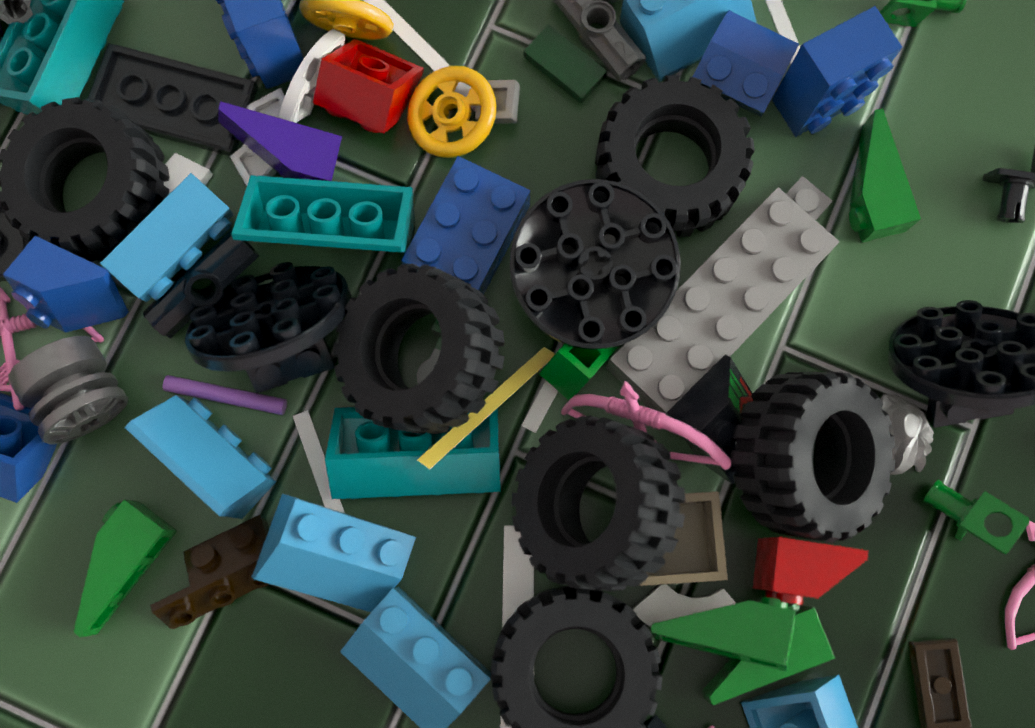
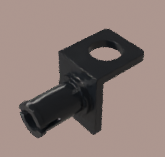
[983,147,1035,223]

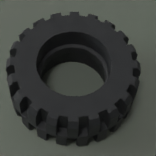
[595,75,755,238]
[0,97,170,262]
[333,264,505,434]
[731,372,896,542]
[512,416,686,591]
[491,586,662,728]

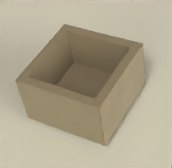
[638,491,728,586]

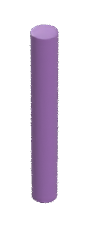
[163,375,287,415]

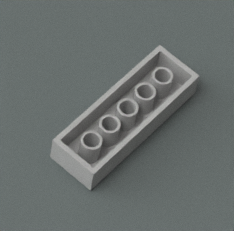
[606,187,839,416]

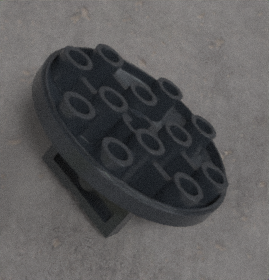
[510,179,681,350]
[185,262,352,393]
[888,300,1035,428]

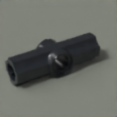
[143,229,259,339]

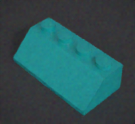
[0,0,124,115]
[231,175,415,253]
[325,407,501,499]

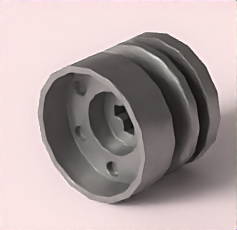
[8,336,128,444]

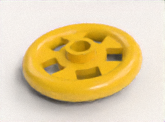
[299,0,393,40]
[407,66,496,158]

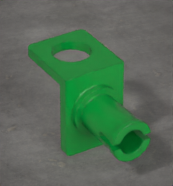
[879,0,967,27]
[923,479,1030,554]

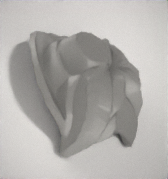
[880,394,934,475]

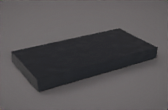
[88,43,258,156]

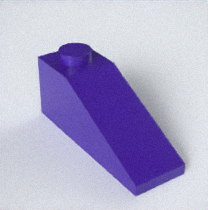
[218,101,342,181]

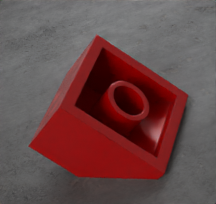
[313,39,424,134]
[753,537,868,605]

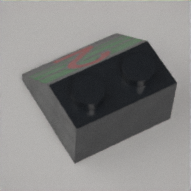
[667,354,753,484]

